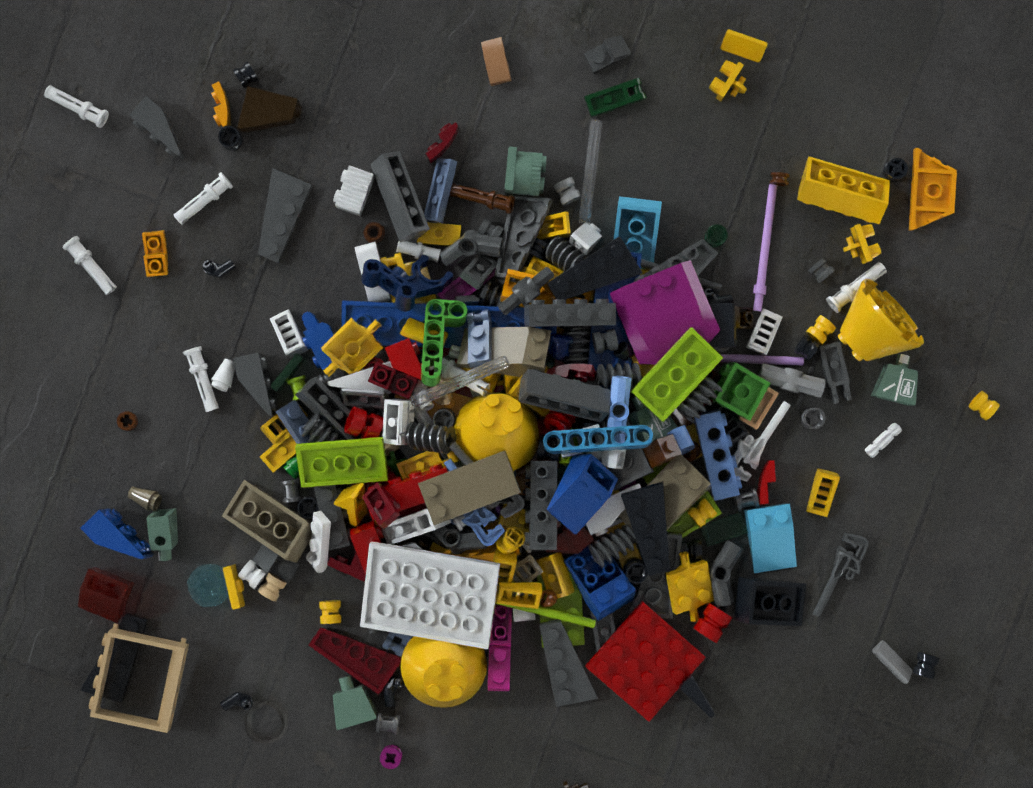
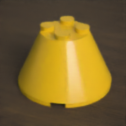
[838,278,924,362]
[454,392,540,472]
[401,636,487,708]

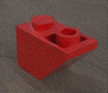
[385,338,422,381]

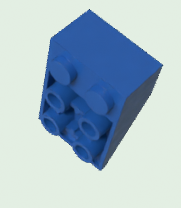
[547,454,618,534]
[81,508,154,559]
[564,539,636,621]

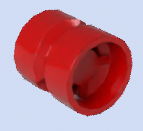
[344,406,383,439]
[693,603,733,643]

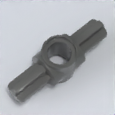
[498,267,554,315]

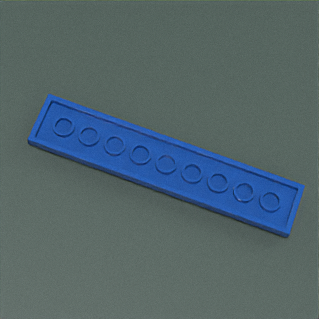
[341,300,557,353]

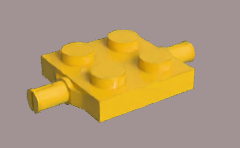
[321,317,383,377]
[666,551,714,622]

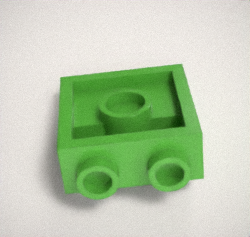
[709,361,770,421]

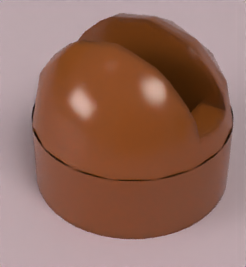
[539,589,557,608]

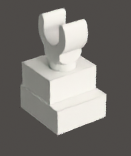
[586,450,626,469]

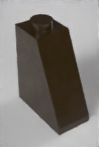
[237,87,302,133]

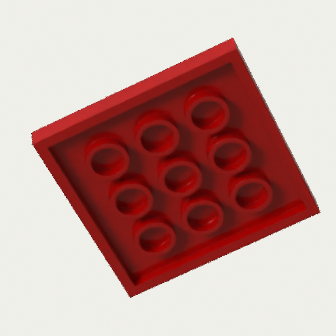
[585,601,706,722]

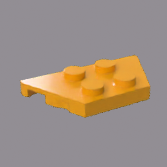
[909,148,957,231]

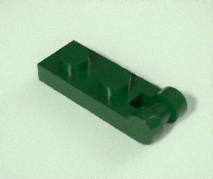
[584,78,647,118]

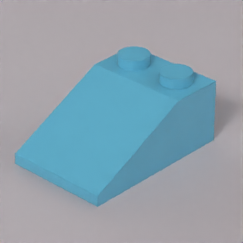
[614,196,662,269]
[744,503,797,573]

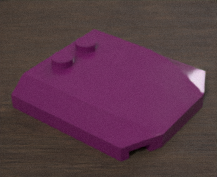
[610,260,720,365]

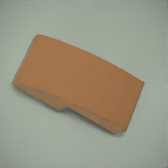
[481,37,512,86]

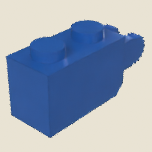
[302,311,334,370]

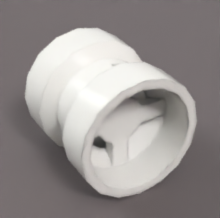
[238,560,268,590]

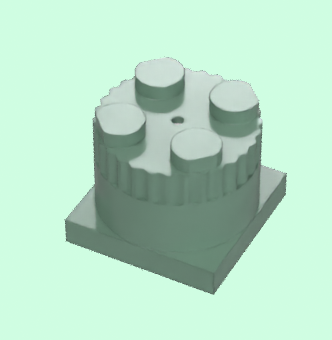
[504,146,547,196]

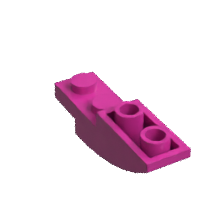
[488,604,512,691]

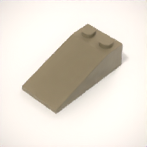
[456,327,551,377]
[418,451,521,525]
[618,454,711,531]
[222,480,312,563]

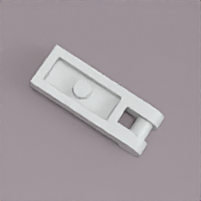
[306,511,331,573]

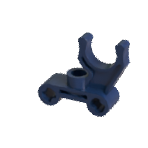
[361,255,453,312]

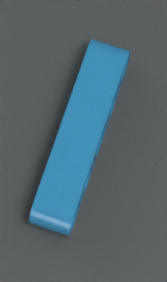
[543,425,653,454]

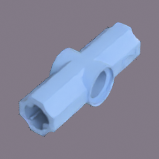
[607,376,632,443]

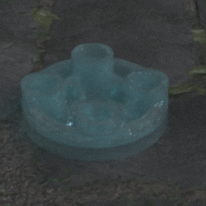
[187,563,229,607]

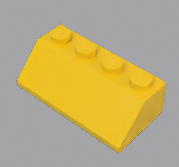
[797,156,890,224]

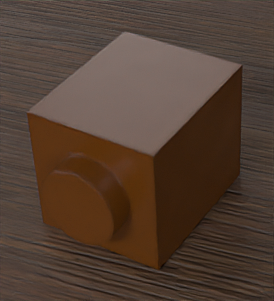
[643,434,682,469]

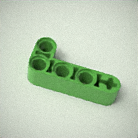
[421,299,467,387]

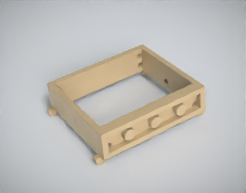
[88,623,189,733]

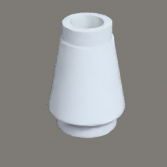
[211,359,235,392]

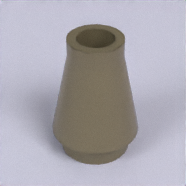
[128,486,162,511]

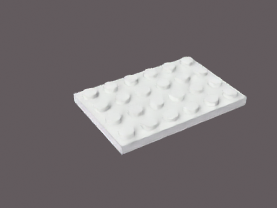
[360,541,500,649]

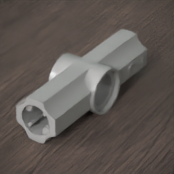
[758,363,826,398]

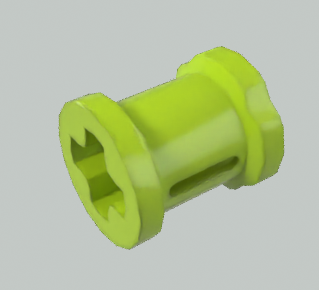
[287,375,306,401]

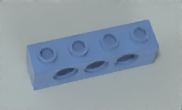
[693,409,742,501]

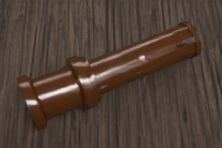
[450,183,515,214]

